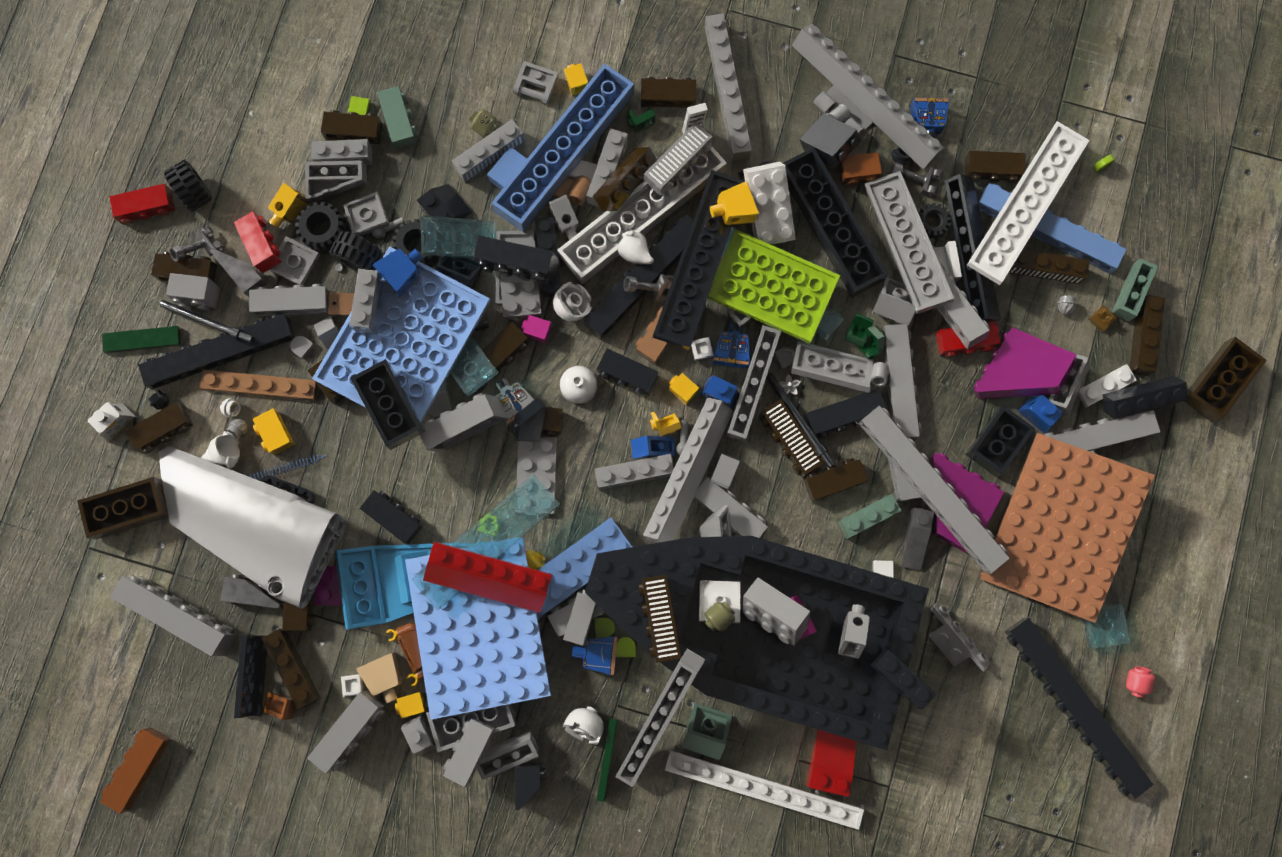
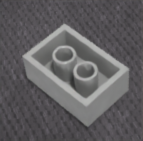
[743,578,810,646]

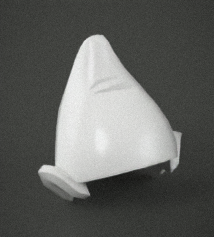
[618,230,654,264]
[201,431,240,469]

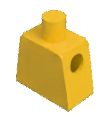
[710,181,759,225]

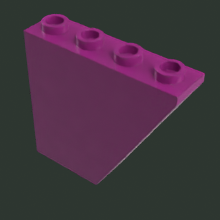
[974,327,1077,399]
[929,453,1004,554]

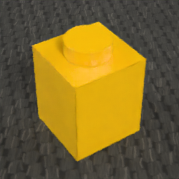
[564,63,588,96]
[669,373,699,405]
[395,691,428,718]

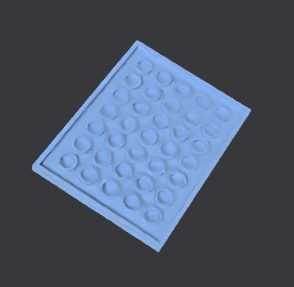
[312,246,491,423]
[405,537,551,720]

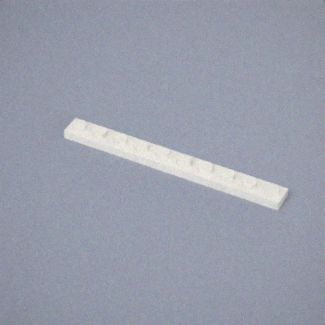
[665,750,864,830]

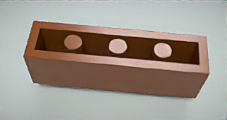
[100,728,171,814]

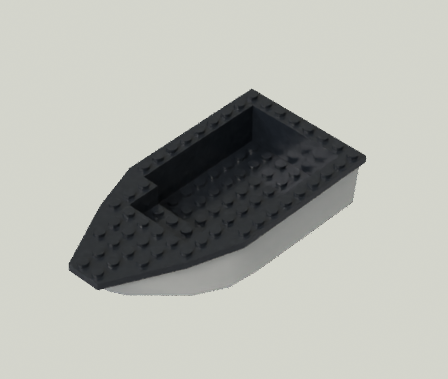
[585,536,929,750]

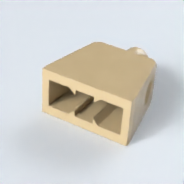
[356,653,402,703]

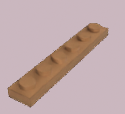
[200,370,317,400]

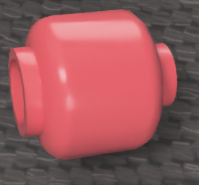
[1126,666,1155,698]

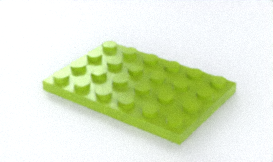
[708,230,840,344]

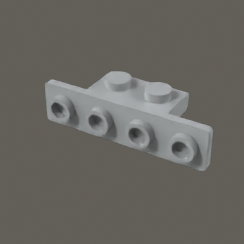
[929,602,989,672]

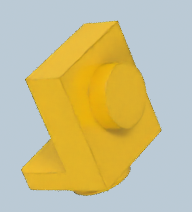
[650,412,682,436]

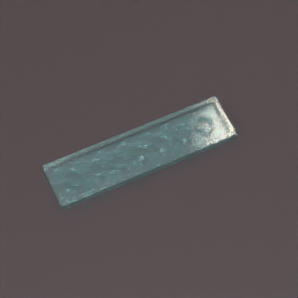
[411,474,560,610]

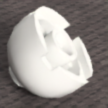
[553,282,592,321]
[560,366,597,404]
[563,707,604,744]

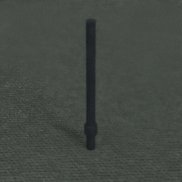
[159,300,255,344]
[766,373,836,469]

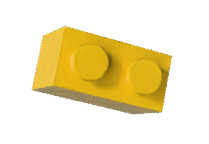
[253,408,295,455]

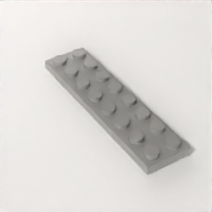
[865,171,954,314]

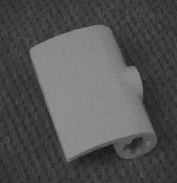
[813,85,873,135]

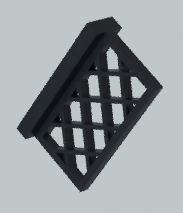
[234,635,267,718]

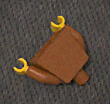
[386,623,424,686]

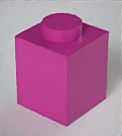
[521,315,552,344]

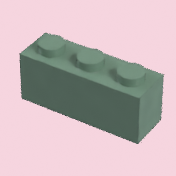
[377,86,418,149]
[1112,258,1158,322]
[837,494,901,539]

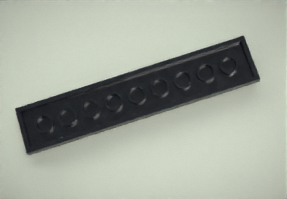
[652,170,745,350]

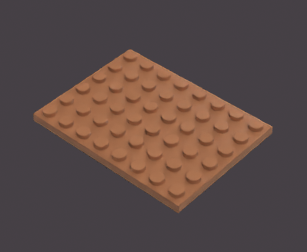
[980,433,1155,623]

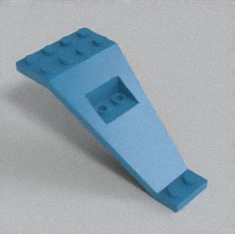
[334,540,503,630]

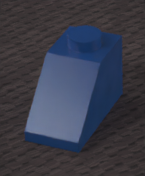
[631,436,676,459]

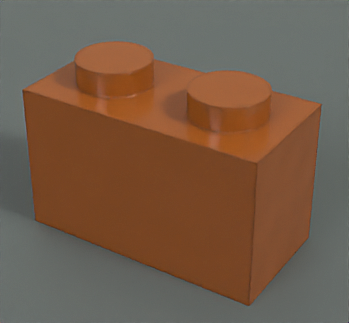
[839,152,882,186]

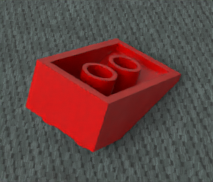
[806,729,857,797]

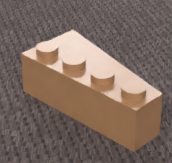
[635,306,669,365]

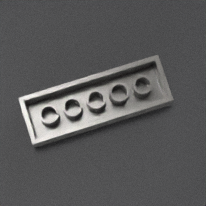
[110,575,237,656]

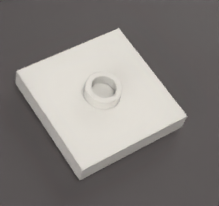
[698,580,740,624]

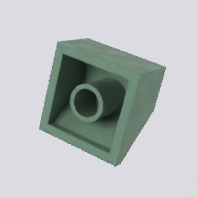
[682,703,732,760]

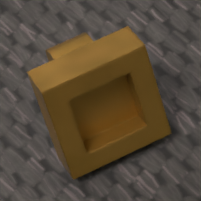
[1088,305,1117,332]

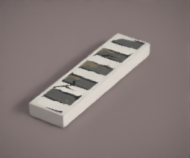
[682,103,708,134]

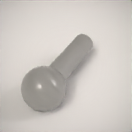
[371,217,406,239]
[676,420,688,456]

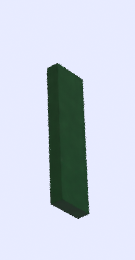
[102,326,181,353]
[597,718,618,802]

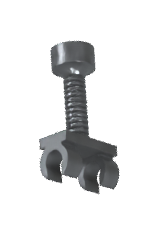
[891,162,944,197]
[169,226,224,262]
[624,274,673,303]

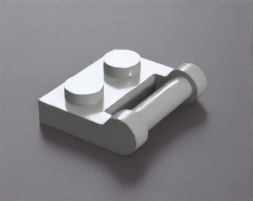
[513,61,559,104]

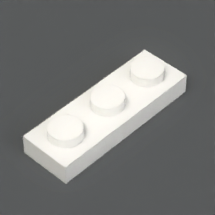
[1078,364,1137,408]

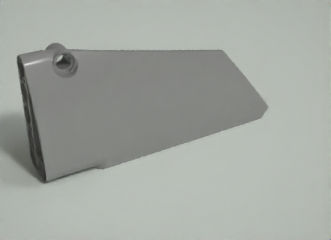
[159,446,347,608]

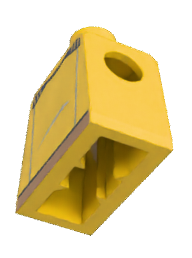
[268,183,310,228]

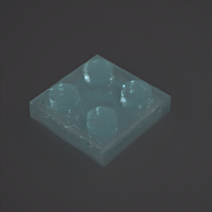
[1083,604,1130,648]

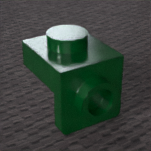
[626,109,655,132]
[845,313,874,347]
[859,326,886,360]

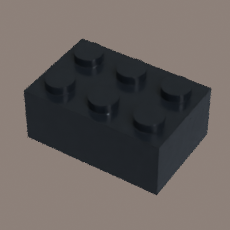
[965,405,1036,477]

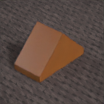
[263,692,296,720]

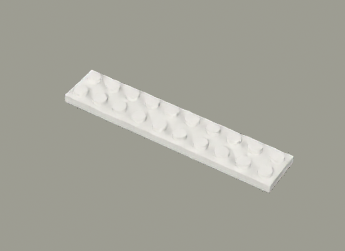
[967,121,1089,285]

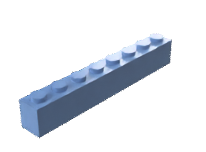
[978,183,1126,274]

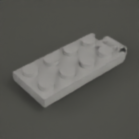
[791,341,888,393]

